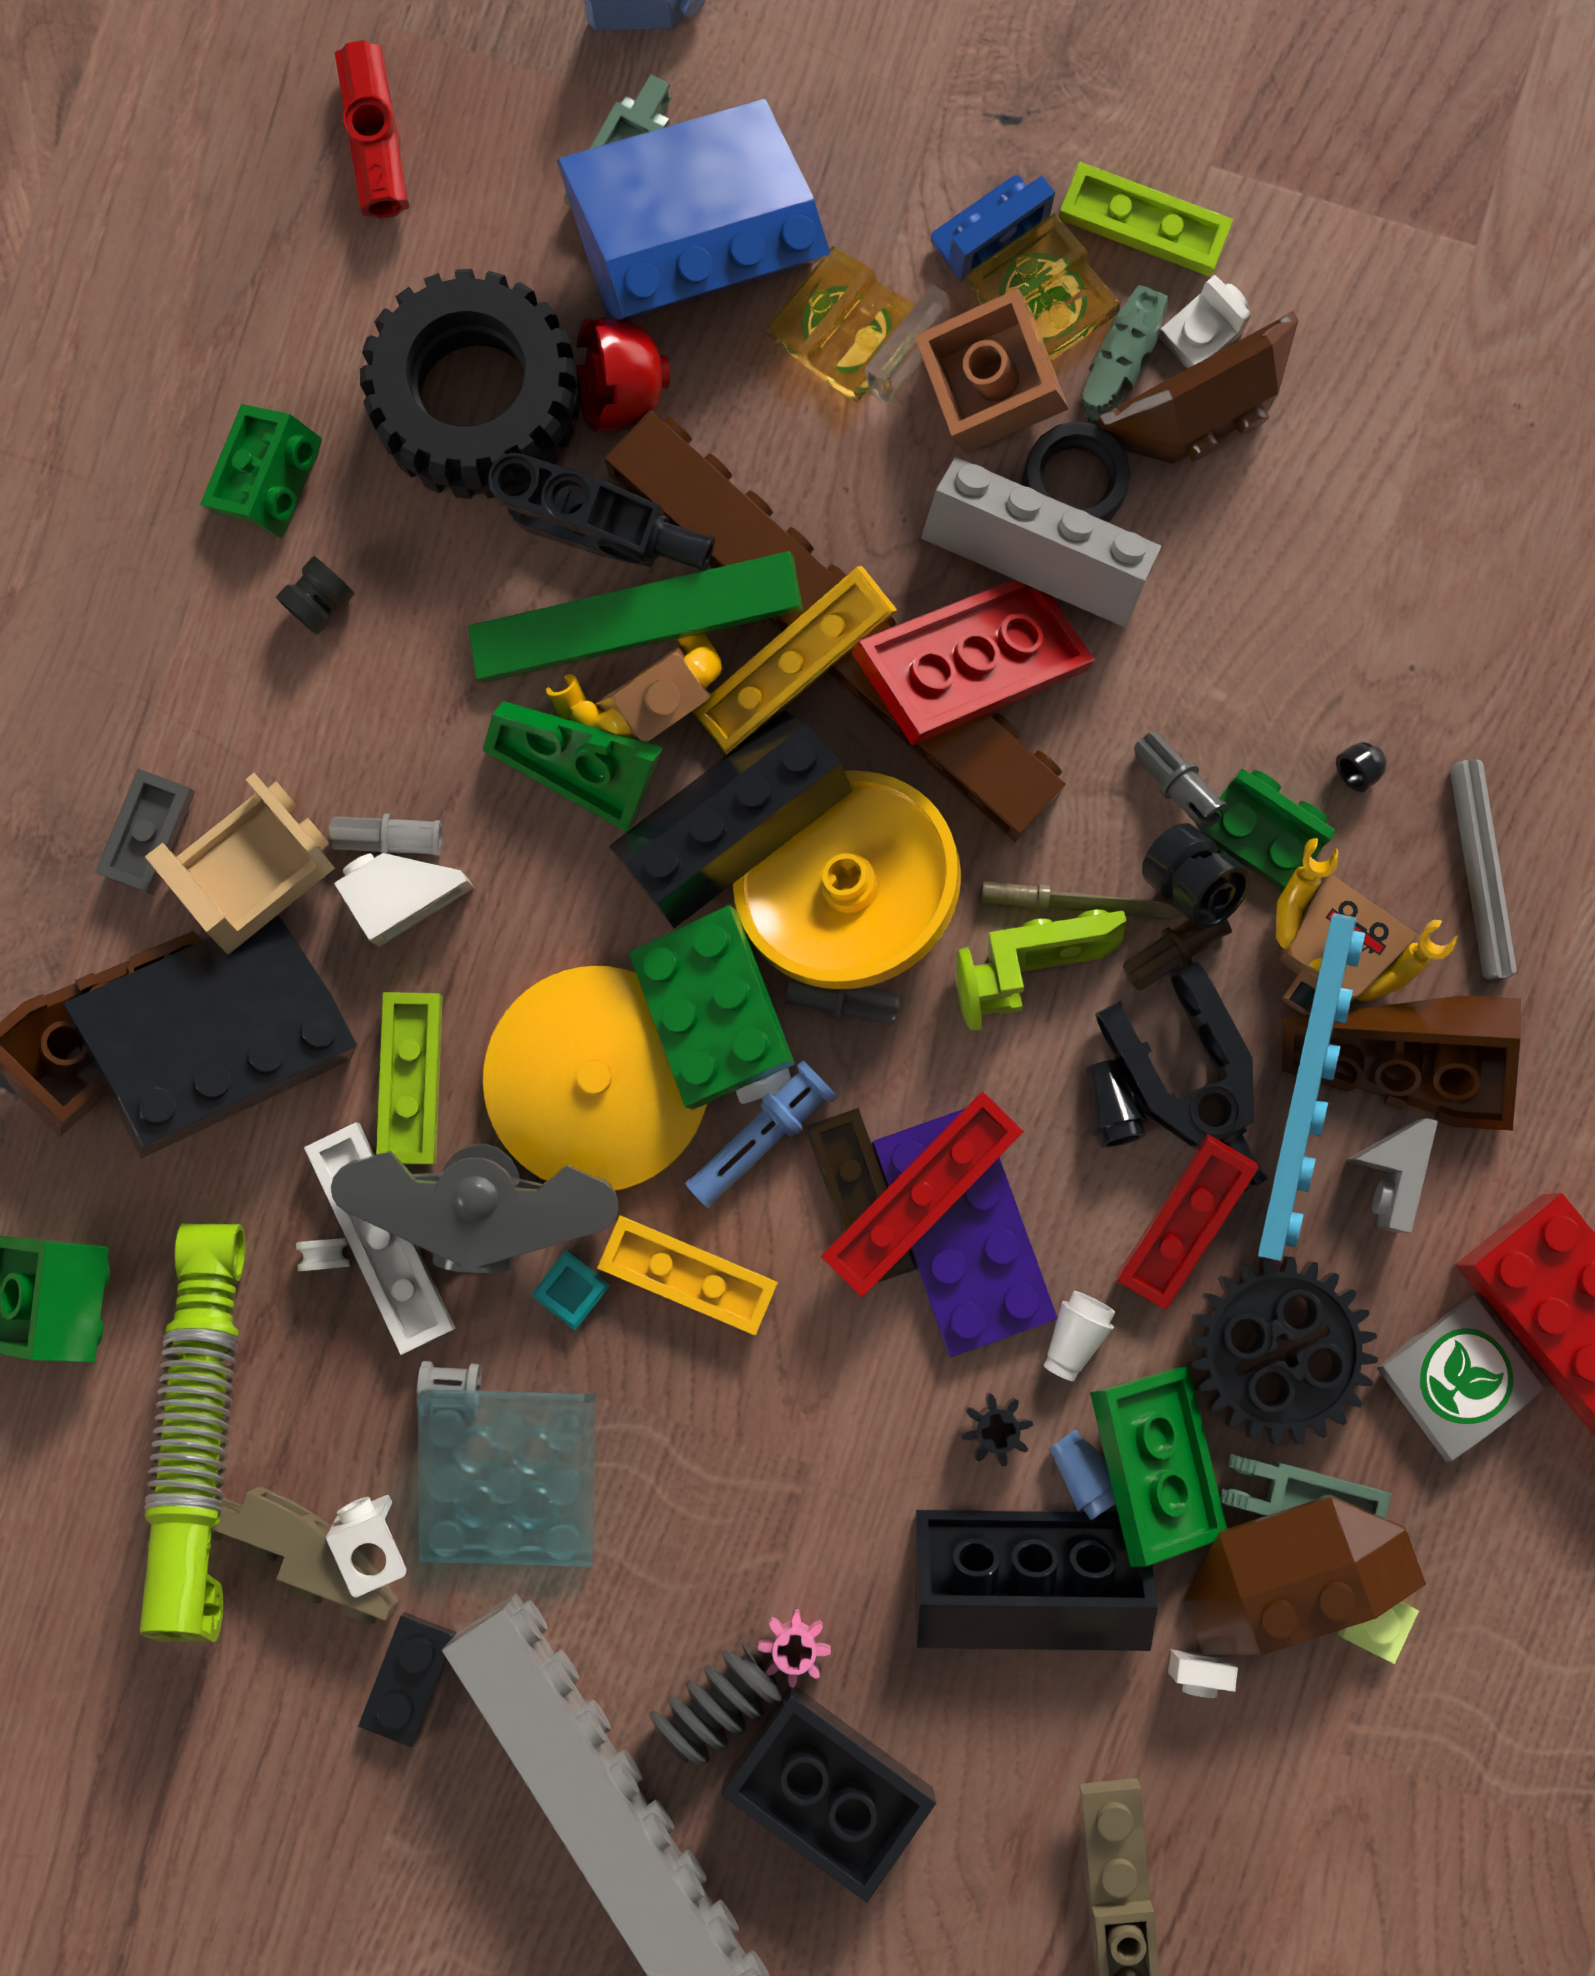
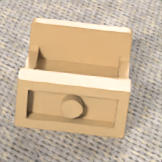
[145,773,335,955]

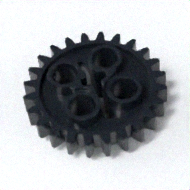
[1187,1256,1378,1445]

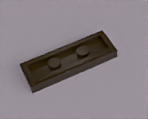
[805,1108,915,1283]

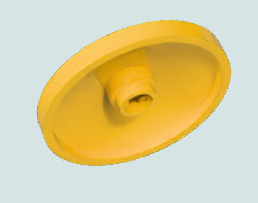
[733,770,961,989]
[483,966,708,1191]

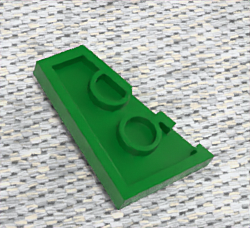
[482,701,663,832]

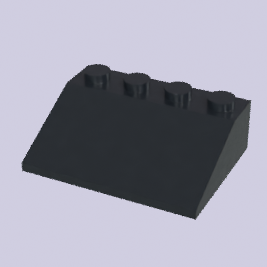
[63,914,358,1159]

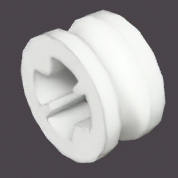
[296,1238,350,1272]

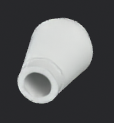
[1043,1291,1115,1381]

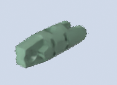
[1081,285,1168,425]

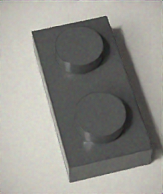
[95,769,195,895]

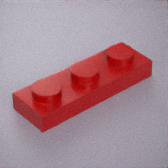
[1117,1134,1258,1310]

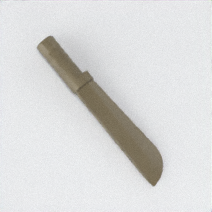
[980,881,1181,919]

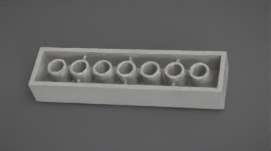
[442,1593,770,1976]

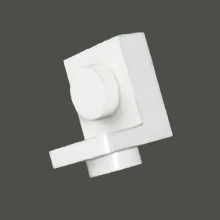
[1158,275,1251,369]

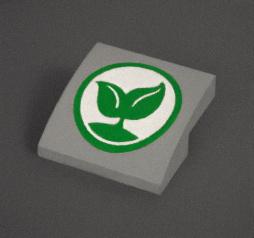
[1377,1295,1544,1462]

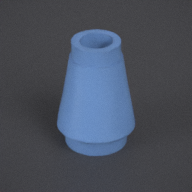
[1049,1429,1116,1520]

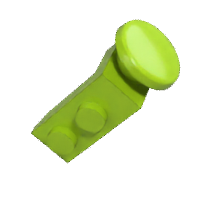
[955,910,1126,1031]

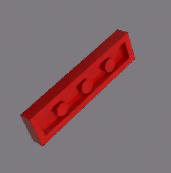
[820,1091,1024,1297]

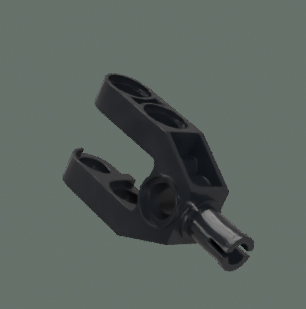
[488,453,715,571]
[1095,962,1268,1192]

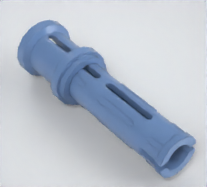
[685,1060,838,1209]

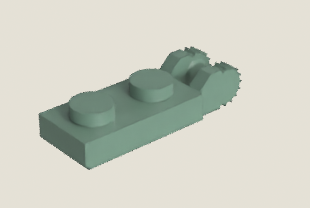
[1220,1454,1392,1519]

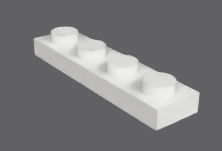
[304,1122,456,1355]

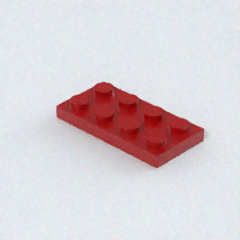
[852,579,1095,746]

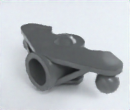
[331,1143,619,1273]

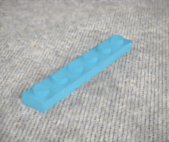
[1258,913,1365,1261]

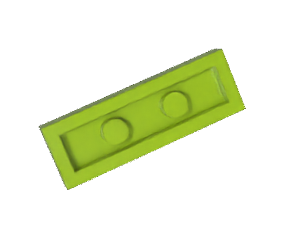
[1058,161,1234,277]
[376,992,443,1165]

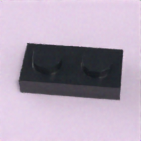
[358,1612,457,1748]

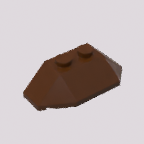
[1096,311,1299,464]
[1183,1495,1426,1656]

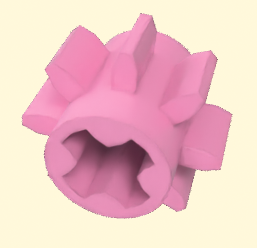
[758,1609,831,1687]

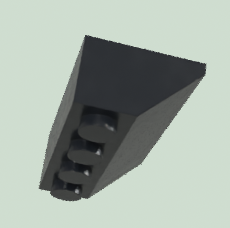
[609,711,853,929]
[915,1510,1158,1651]

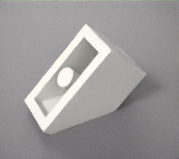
[334,853,474,947]

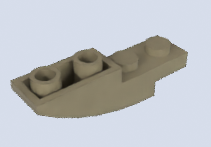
[211,1486,399,1624]
[1079,1778,1159,1976]

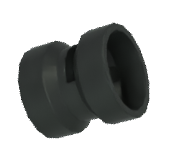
[275,556,355,635]

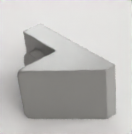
[1346,1118,1438,1233]

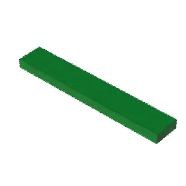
[468,551,803,683]

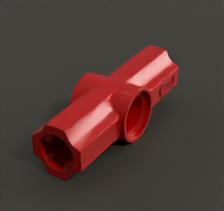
[334,40,410,219]

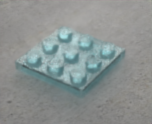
[418,1389,596,1567]

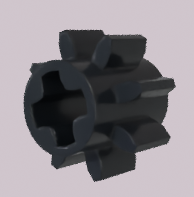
[960,1393,1033,1467]

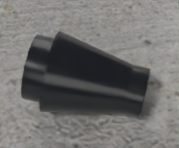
[1086,1060,1147,1148]

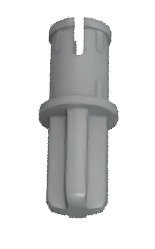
[328,813,443,856]

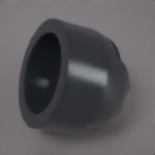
[1336,742,1387,792]

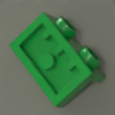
[200,404,322,537]
[1198,769,1336,891]

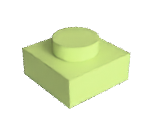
[1337,1602,1419,1664]

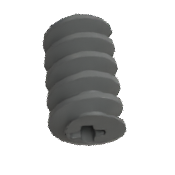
[649,1638,782,1766]

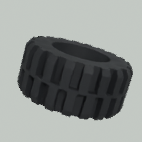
[360,269,581,499]

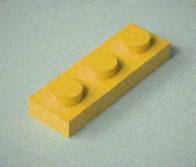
[597,1215,778,1336]

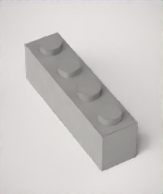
[921,457,1162,627]

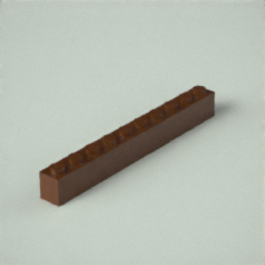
[604,410,1066,842]

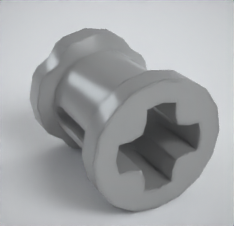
[417,1361,482,1416]

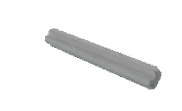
[1450,759,1517,980]

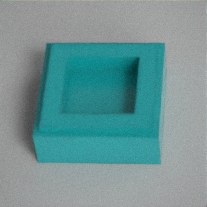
[531,1250,612,1330]

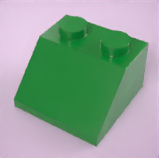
[0,1235,110,1362]

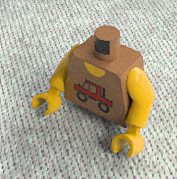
[546,633,722,742]
[1275,838,1458,1016]

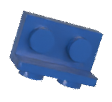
[931,175,1056,281]

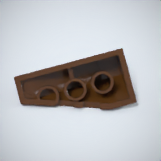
[0,931,203,1137]
[1282,995,1521,1131]

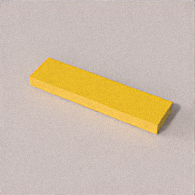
[692,566,898,755]

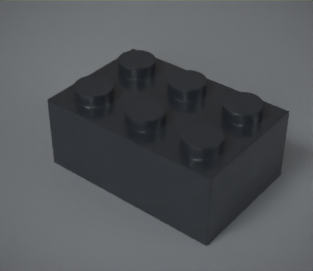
[721,1686,937,1903]

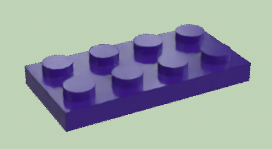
[872,1108,1058,1358]

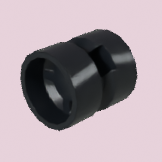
[1142,823,1251,929]

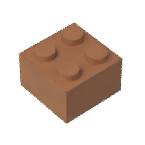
[915,288,1069,454]

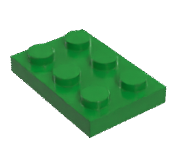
[628,905,795,1110]
[1090,1366,1227,1567]

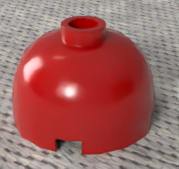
[576,317,670,433]

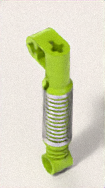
[139,1223,246,1642]

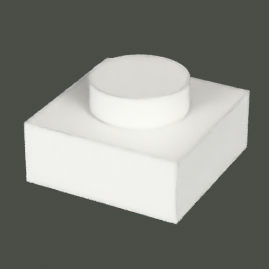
[1168,1649,1238,1698]

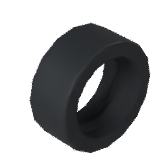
[1021,421,1131,522]

